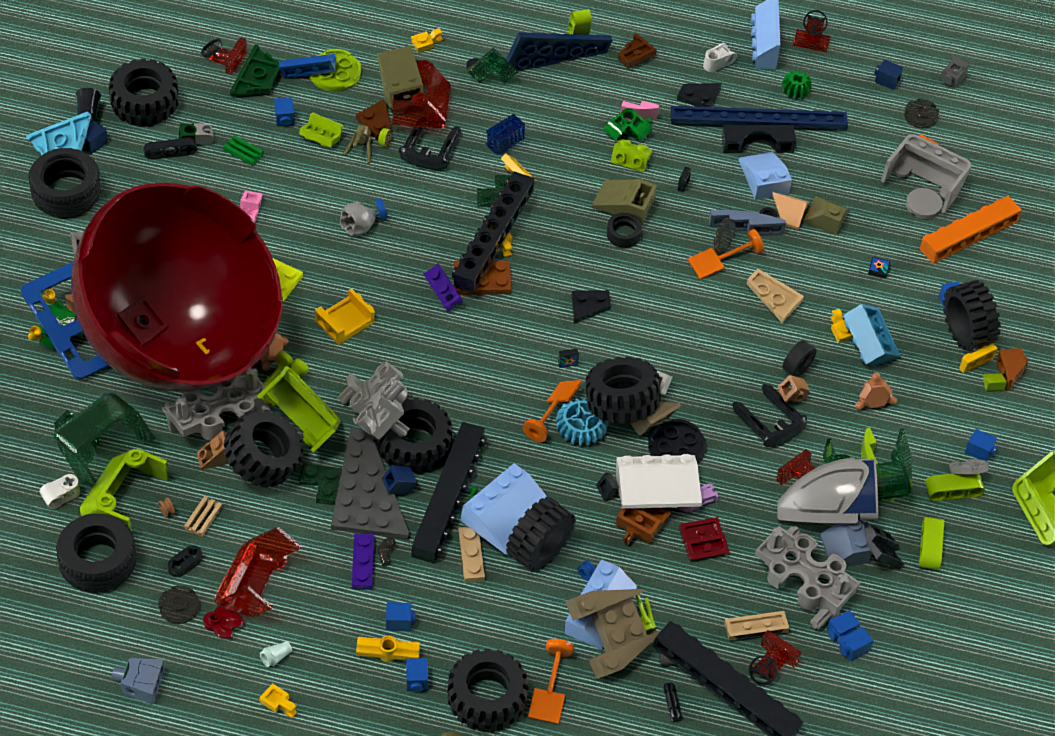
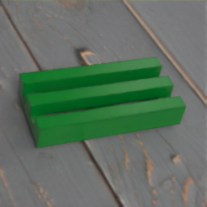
[223,135,263,166]

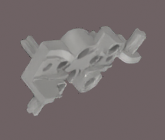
[337,362,409,439]
[162,368,272,440]
[755,526,860,630]

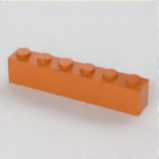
[920,196,1022,264]

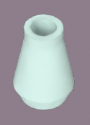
[260,641,292,667]

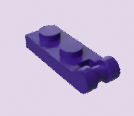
[423,264,464,312]

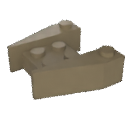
[565,589,660,679]

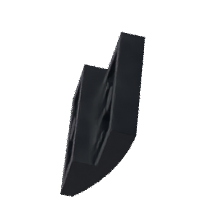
[864,522,904,570]

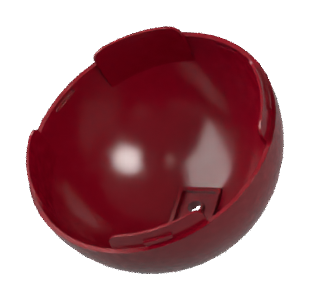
[71,183,283,392]

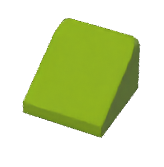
[982,373,1007,391]

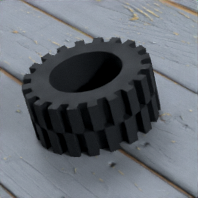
[943,280,1001,351]
[506,497,576,572]

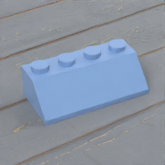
[751,0,780,70]
[565,559,637,650]

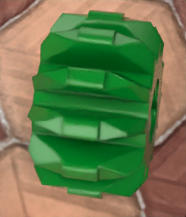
[782,70,812,99]

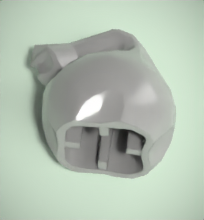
[339,201,377,237]

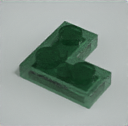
[468,48,518,84]
[477,175,512,207]
[300,463,342,505]

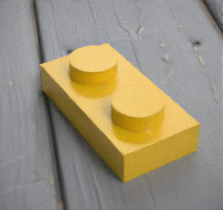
[501,153,535,182]
[959,343,998,374]

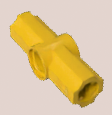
[356,636,420,662]

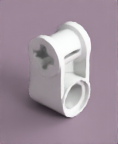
[703,43,737,72]
[39,474,80,509]

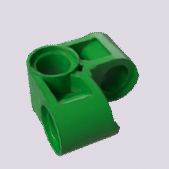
[604,108,652,141]

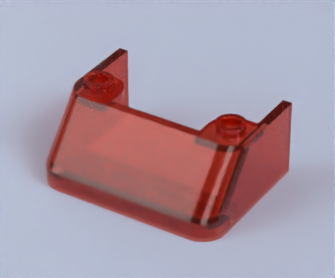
[392,60,451,128]
[214,526,302,617]

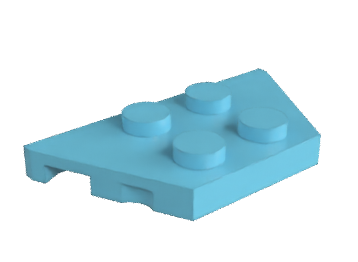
[26,112,91,155]

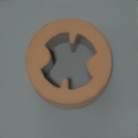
[158,497,175,518]

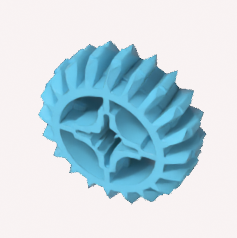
[556,397,609,447]

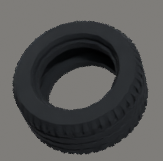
[28,148,101,218]

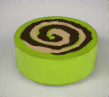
[378,128,392,147]

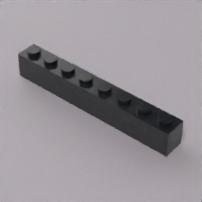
[411,422,487,564]
[652,620,803,736]

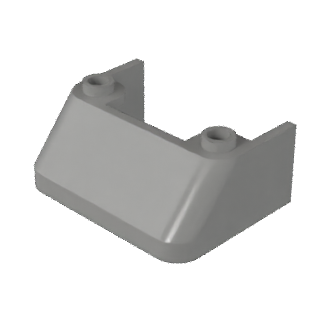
[881,134,971,213]

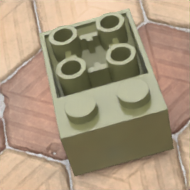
[377,45,426,110]
[591,179,657,224]

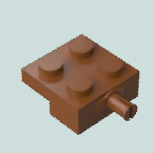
[616,507,671,544]

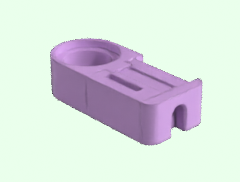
[679,484,718,512]

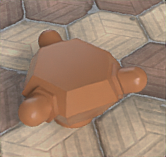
[260,333,288,372]
[855,373,897,410]

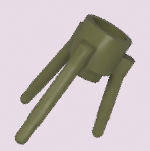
[343,125,372,163]

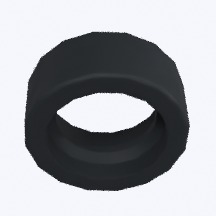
[607,213,642,248]
[782,340,817,377]

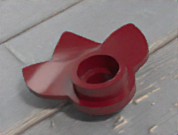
[203,605,245,639]

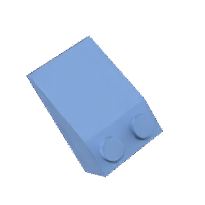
[739,152,792,200]

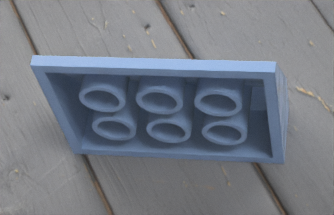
[460,463,547,554]

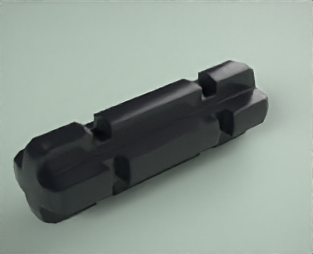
[663,682,682,722]

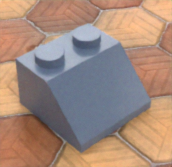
[820,517,872,567]

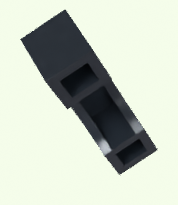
[721,125,796,153]

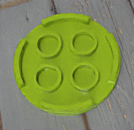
[309,49,361,92]

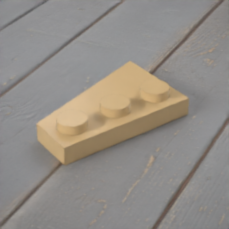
[747,269,804,323]

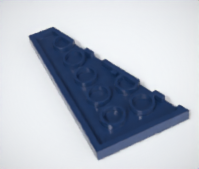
[500,32,613,75]

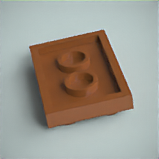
[454,261,511,295]

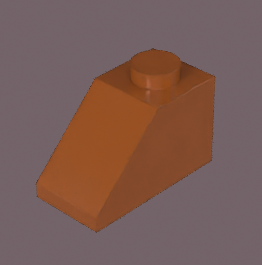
[996,348,1028,391]

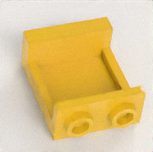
[315,288,375,345]

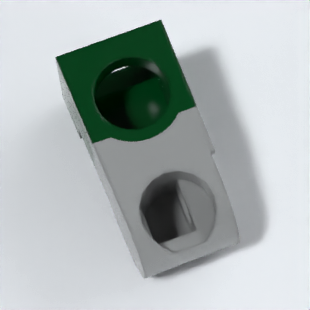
[179,123,214,148]

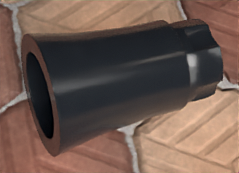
[76,88,101,124]

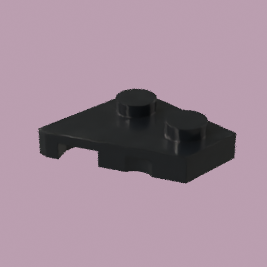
[677,83,722,107]
[571,290,610,324]

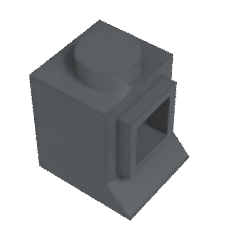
[940,55,969,88]

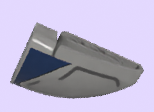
[777,458,878,523]

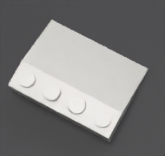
[616,454,702,509]

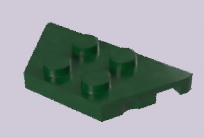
[230,44,281,96]

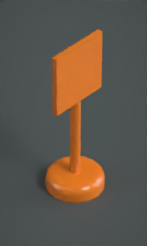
[687,229,765,280]
[522,380,582,443]
[528,639,575,724]

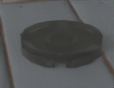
[904,99,940,129]
[713,217,735,254]
[158,586,200,624]

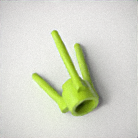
[635,594,656,635]

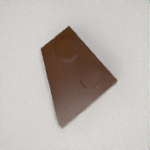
[618,33,657,68]
[356,100,391,140]

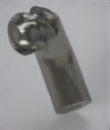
[377,537,396,566]

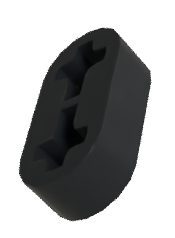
[168,545,202,578]

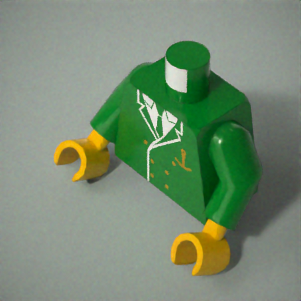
[28,289,85,349]

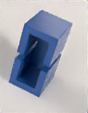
[827,610,874,662]

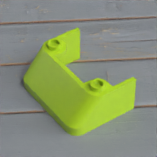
[257,366,341,452]
[80,449,169,530]
[1012,451,1055,546]

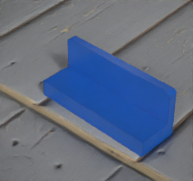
[279,54,336,79]

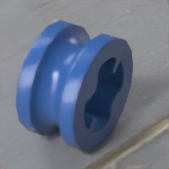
[577,560,596,581]

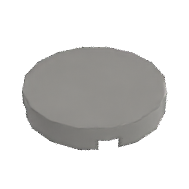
[906,188,943,219]
[949,459,989,474]

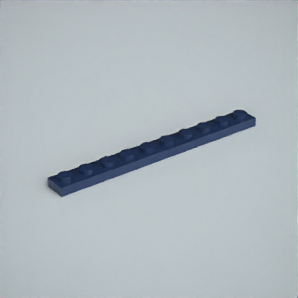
[670,106,848,130]

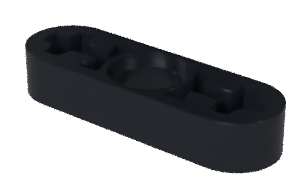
[143,138,197,160]

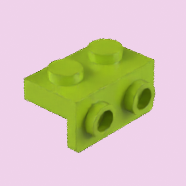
[299,113,343,147]
[611,140,653,172]

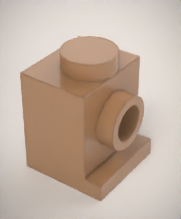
[777,375,810,403]

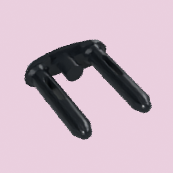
[398,116,461,170]
[732,384,807,447]

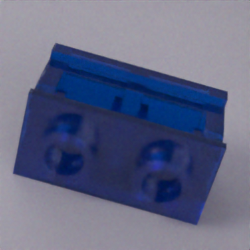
[486,114,525,155]

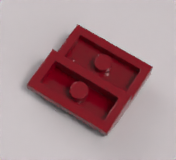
[679,517,729,561]

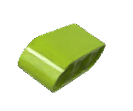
[567,9,592,35]
[925,473,985,501]
[919,517,944,570]

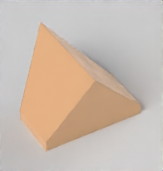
[772,192,809,230]

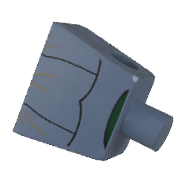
[111,658,164,704]

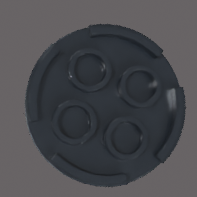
[648,419,707,464]

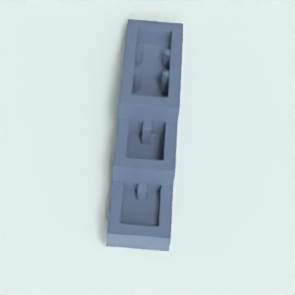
[709,210,786,236]

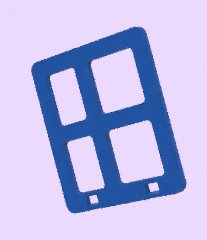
[21,262,109,380]

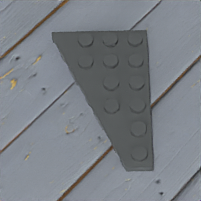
[331,428,409,540]

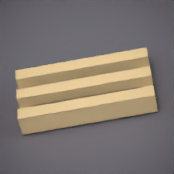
[184,496,222,537]

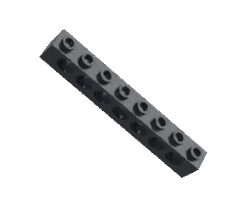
[452,171,534,293]

